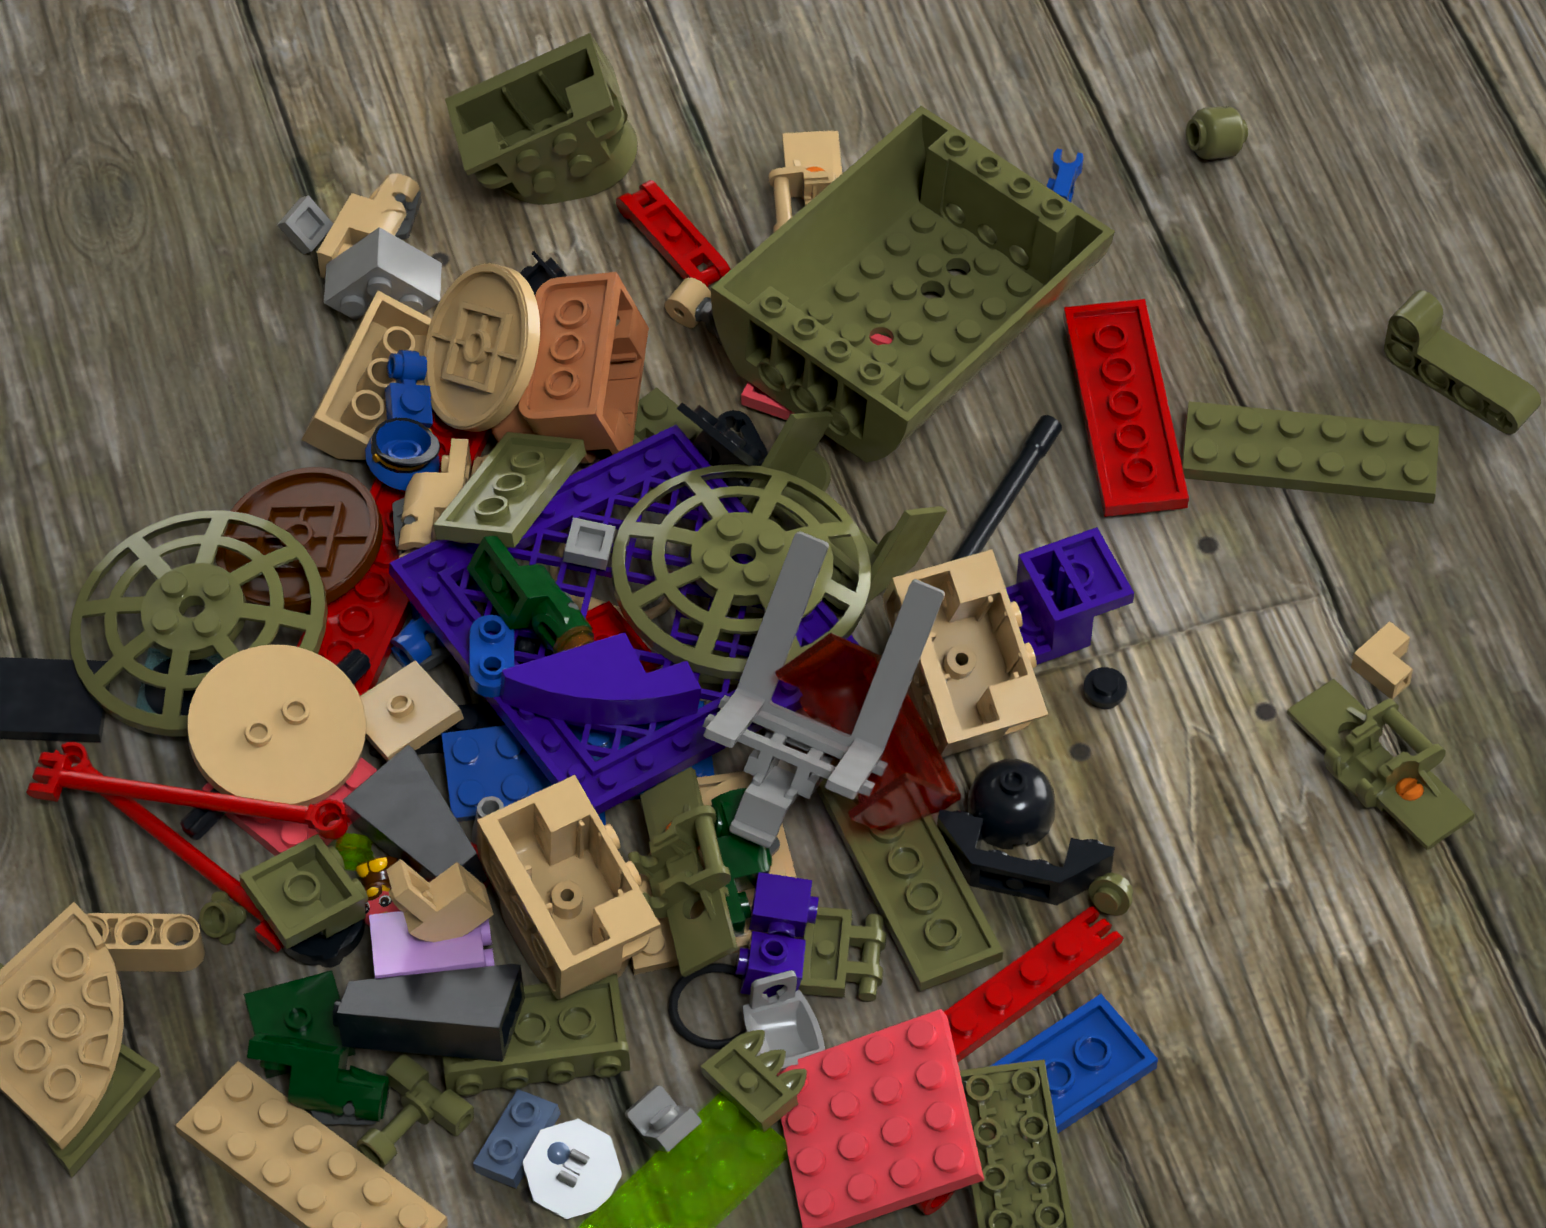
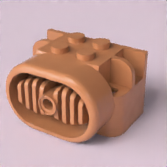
[491,272,649,463]

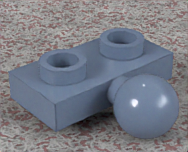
[473,1089,570,1188]

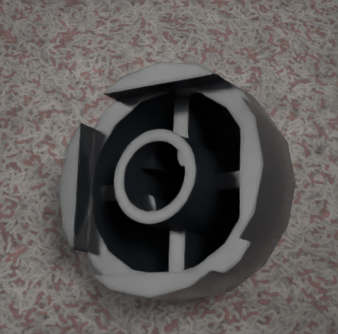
[967,759,1055,849]

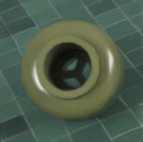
[1186,106,1248,160]

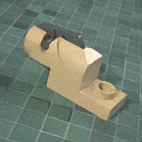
[317,173,421,279]
[392,438,471,558]

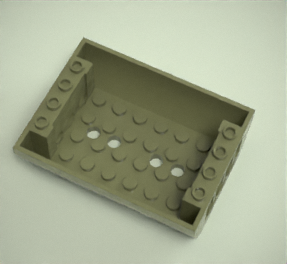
[711,106,1115,463]

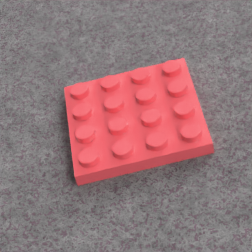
[777,1009,984,1228]

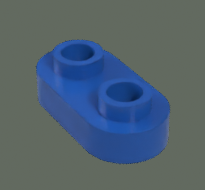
[469,615,514,697]

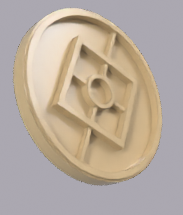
[424,263,540,432]
[187,645,366,807]

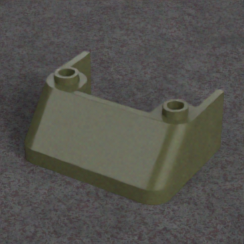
[741,411,947,611]

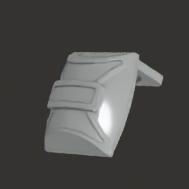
[742,971,825,1071]

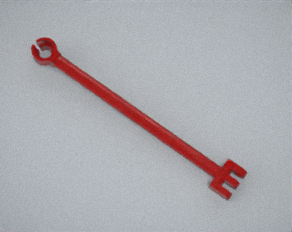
[54,742,284,953]
[26,752,350,840]

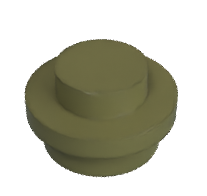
[1089,872,1133,916]

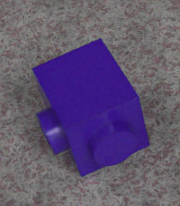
[749,872,819,938]
[735,931,806,997]

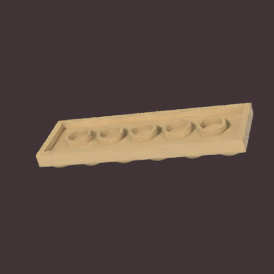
[175,1061,448,1228]

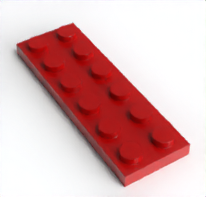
[1063,299,1189,517]

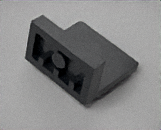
[677,402,765,502]

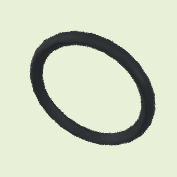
[668,963,746,1049]

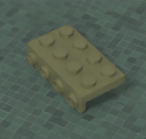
[443,974,630,1096]

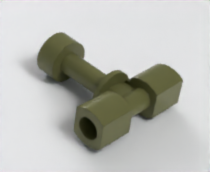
[357,1054,474,1168]

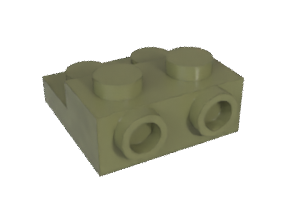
[239,834,368,949]

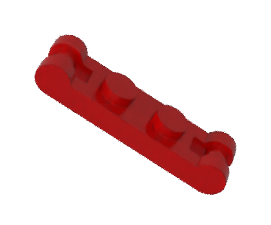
[616,180,731,288]

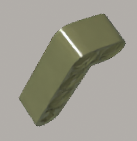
[1384,290,1541,434]

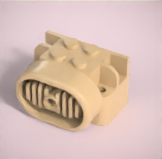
[883,549,1048,759]
[477,775,660,1000]

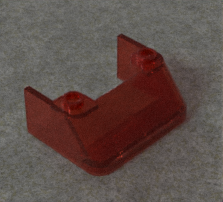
[775,633,961,831]

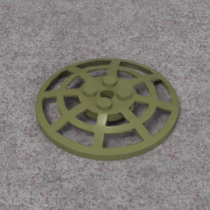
[611,464,871,680]
[69,510,328,737]

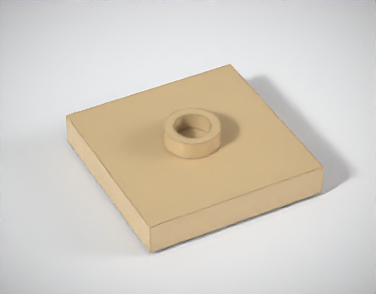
[360,660,464,762]

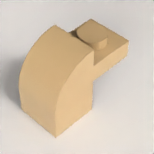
[387,859,494,942]

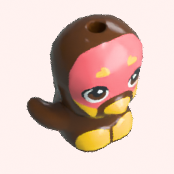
[356,856,414,927]

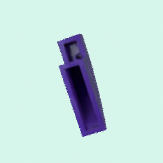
[500,632,701,725]

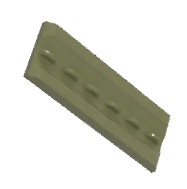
[959,1059,1074,1228]

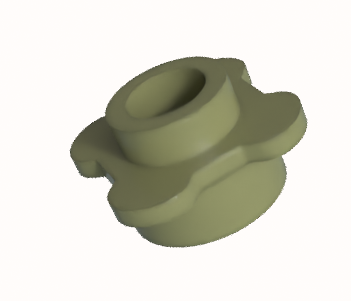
[199,891,246,945]

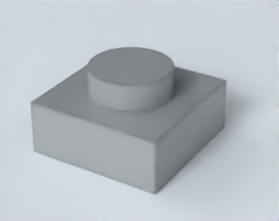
[277,195,333,254]
[563,517,616,570]

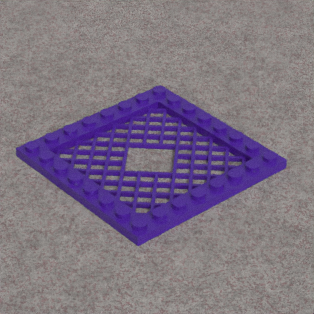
[389,424,873,815]

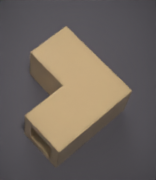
[1351,621,1413,699]

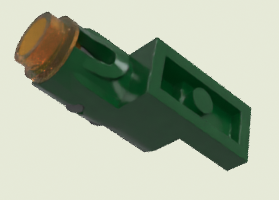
[466,536,594,654]

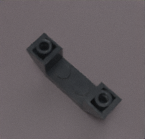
[937,809,1115,905]

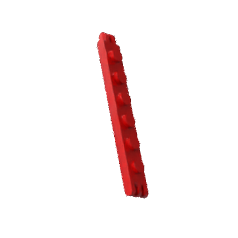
[944,906,1124,1062]

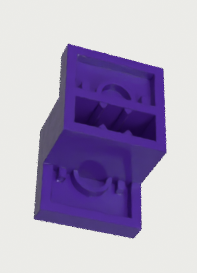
[1006,527,1134,665]

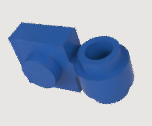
[385,350,433,428]

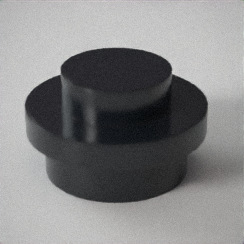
[1083,667,1127,709]

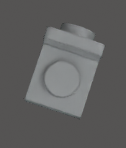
[625,1085,702,1152]

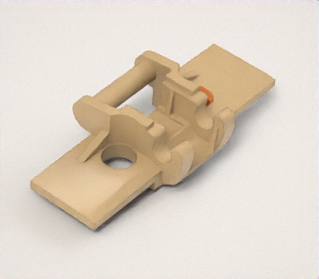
[769,131,842,233]

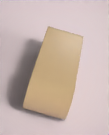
[86,913,205,972]

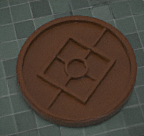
[216,467,383,613]

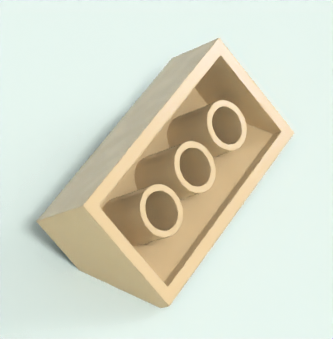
[301,291,432,460]

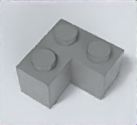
[324,227,442,320]

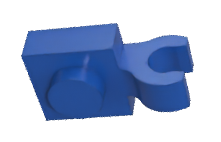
[1047,148,1083,202]

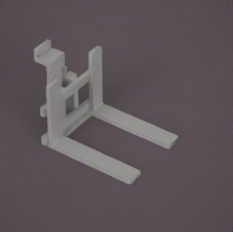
[703,531,945,848]

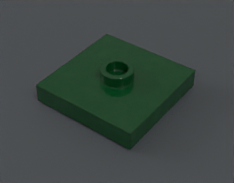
[244,970,356,1079]

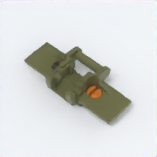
[1287,679,1475,850]

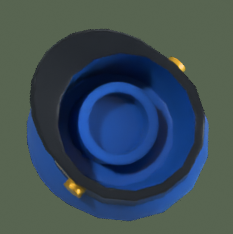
[365,418,440,491]

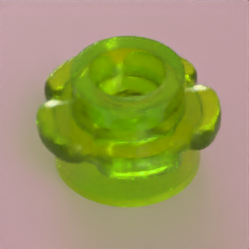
[335,833,374,871]

